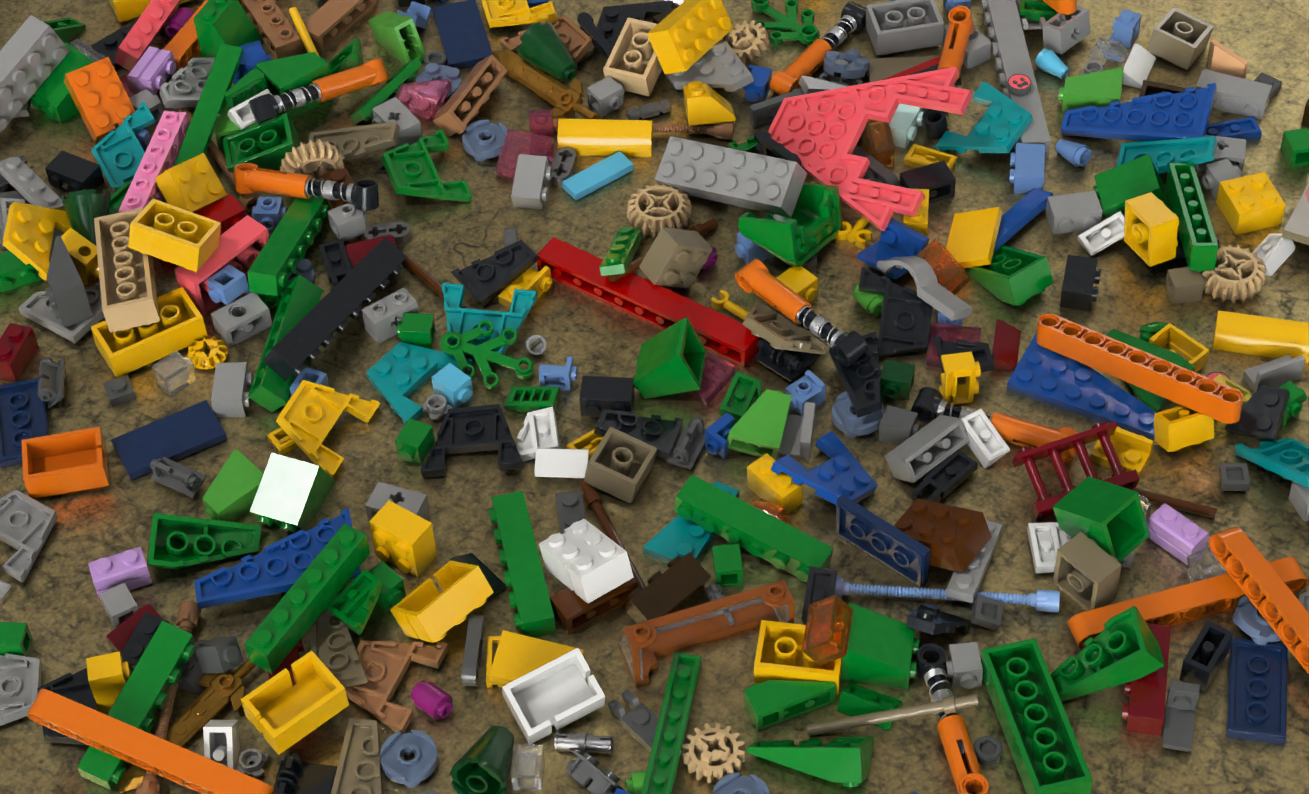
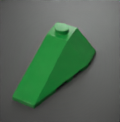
[1106,329,1195,413]
[147,513,261,569]
[1050,606,1165,702]
[747,736,874,787]

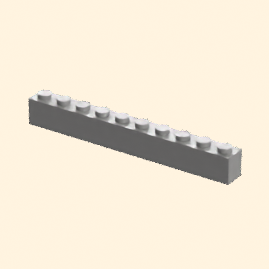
[980,0,1051,158]

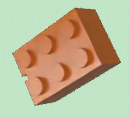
[64,57,135,143]
[21,426,109,499]

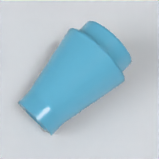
[1035,48,1070,80]

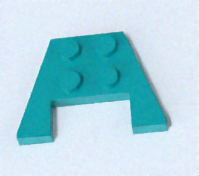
[935,81,1033,153]
[91,102,155,192]
[442,283,538,358]
[366,342,473,425]

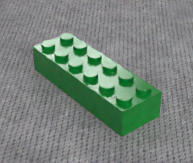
[980,638,1093,794]

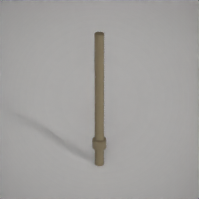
[807,694,979,736]

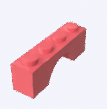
[114,0,180,71]

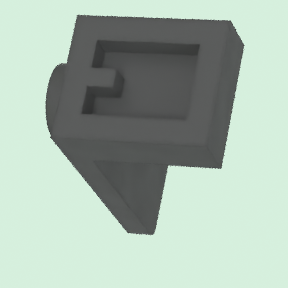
[1162,681,1200,752]

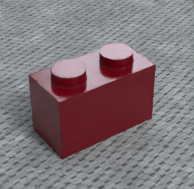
[0,323,39,383]

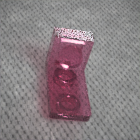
[528,110,555,164]

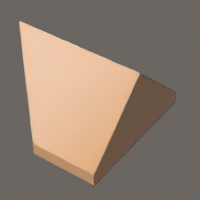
[1208,39,1248,79]

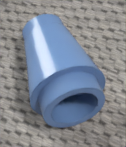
[1055,139,1091,167]

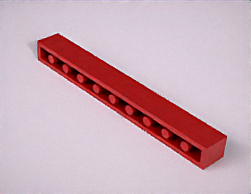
[537,237,761,368]

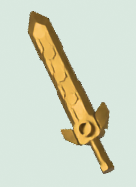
[492,49,599,119]
[119,658,256,793]

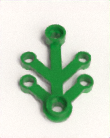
[751,0,820,45]
[440,320,535,389]

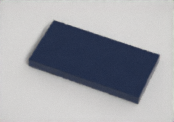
[432,0,493,69]
[0,377,50,468]
[111,400,227,480]
[835,494,930,588]
[1226,638,1288,744]

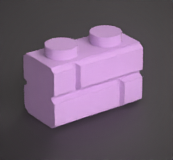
[127,46,176,95]
[1147,503,1209,566]
[88,546,152,600]

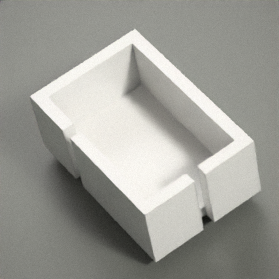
[539,519,634,603]
[502,648,605,745]

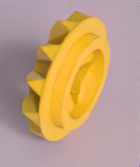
[187,336,228,370]

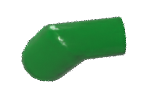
[1139,322,1174,342]

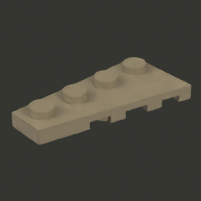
[308,121,400,162]
[310,609,368,688]
[331,718,382,794]

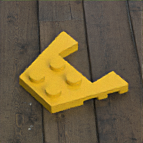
[481,0,558,28]
[2,202,72,281]
[276,380,380,477]

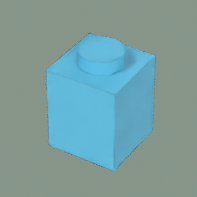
[431,363,473,408]

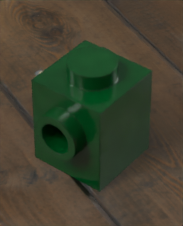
[880,359,915,401]

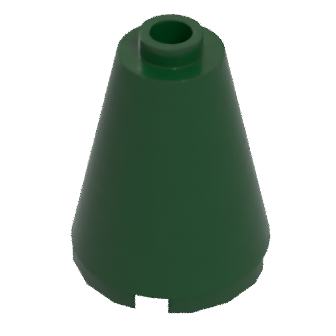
[516,21,578,82]
[62,189,111,246]
[450,726,514,794]

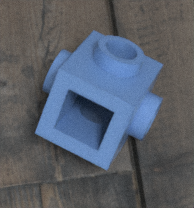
[252,197,288,234]

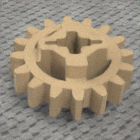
[720,20,769,64]
[682,723,745,783]

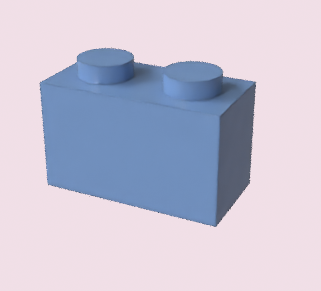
[1009,143,1045,194]

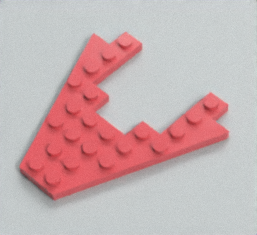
[768,67,972,232]

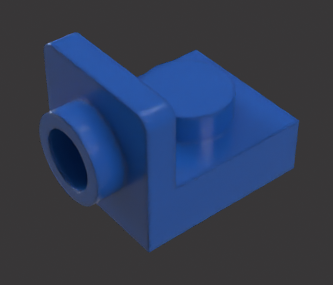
[705,413,734,460]

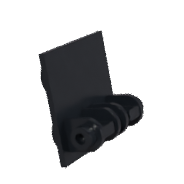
[753,338,821,382]
[273,752,337,794]

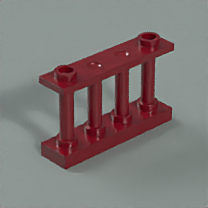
[1012,421,1140,521]

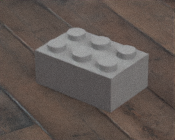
[866,0,944,55]

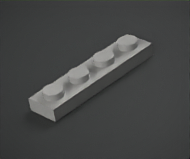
[0,156,65,211]
[946,520,1003,603]

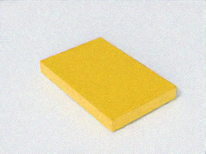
[942,207,1003,271]
[488,630,584,685]

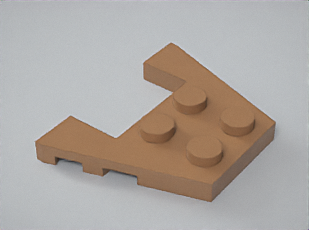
[500,15,593,82]
[345,641,449,734]

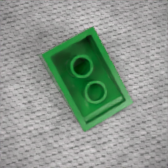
[222,113,300,172]
[964,245,1054,306]

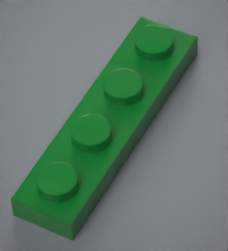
[350,57,422,124]
[599,227,643,276]

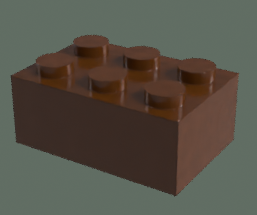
[894,498,992,573]

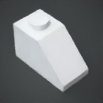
[203,720,240,770]

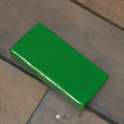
[837,683,903,730]

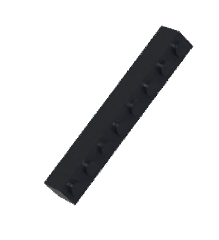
[263,237,407,382]

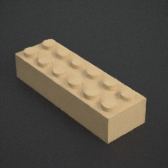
[94,208,160,333]

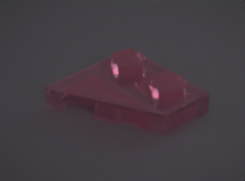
[395,79,452,122]
[696,351,738,406]

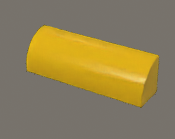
[557,119,653,157]
[1212,310,1309,363]

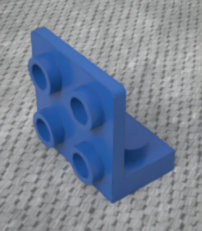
[857,218,930,279]

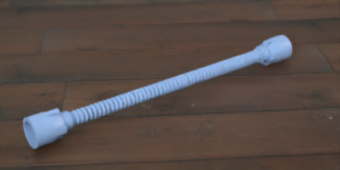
[834,577,1060,613]

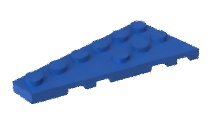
[1060,83,1217,141]
[1007,332,1157,440]
[194,507,361,609]

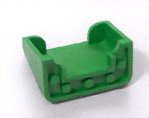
[738,182,842,266]

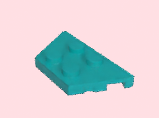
[1235,438,1309,488]

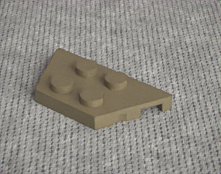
[743,299,831,355]

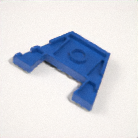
[770,431,878,505]

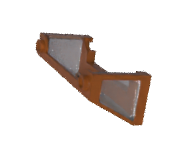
[618,580,794,688]

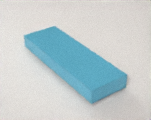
[562,151,634,201]

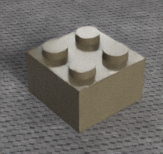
[1147,7,1214,70]
[639,227,713,288]
[583,427,658,504]
[1053,532,1122,611]

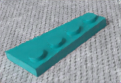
[1116,136,1218,174]
[642,481,740,564]

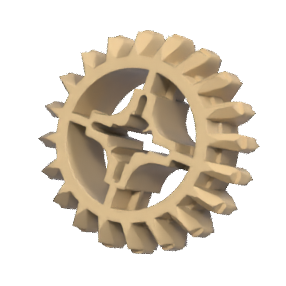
[280,139,344,182]
[627,183,692,240]
[1200,244,1266,304]

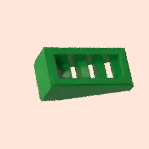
[1019,0,1058,22]
[224,68,268,111]
[504,386,561,413]

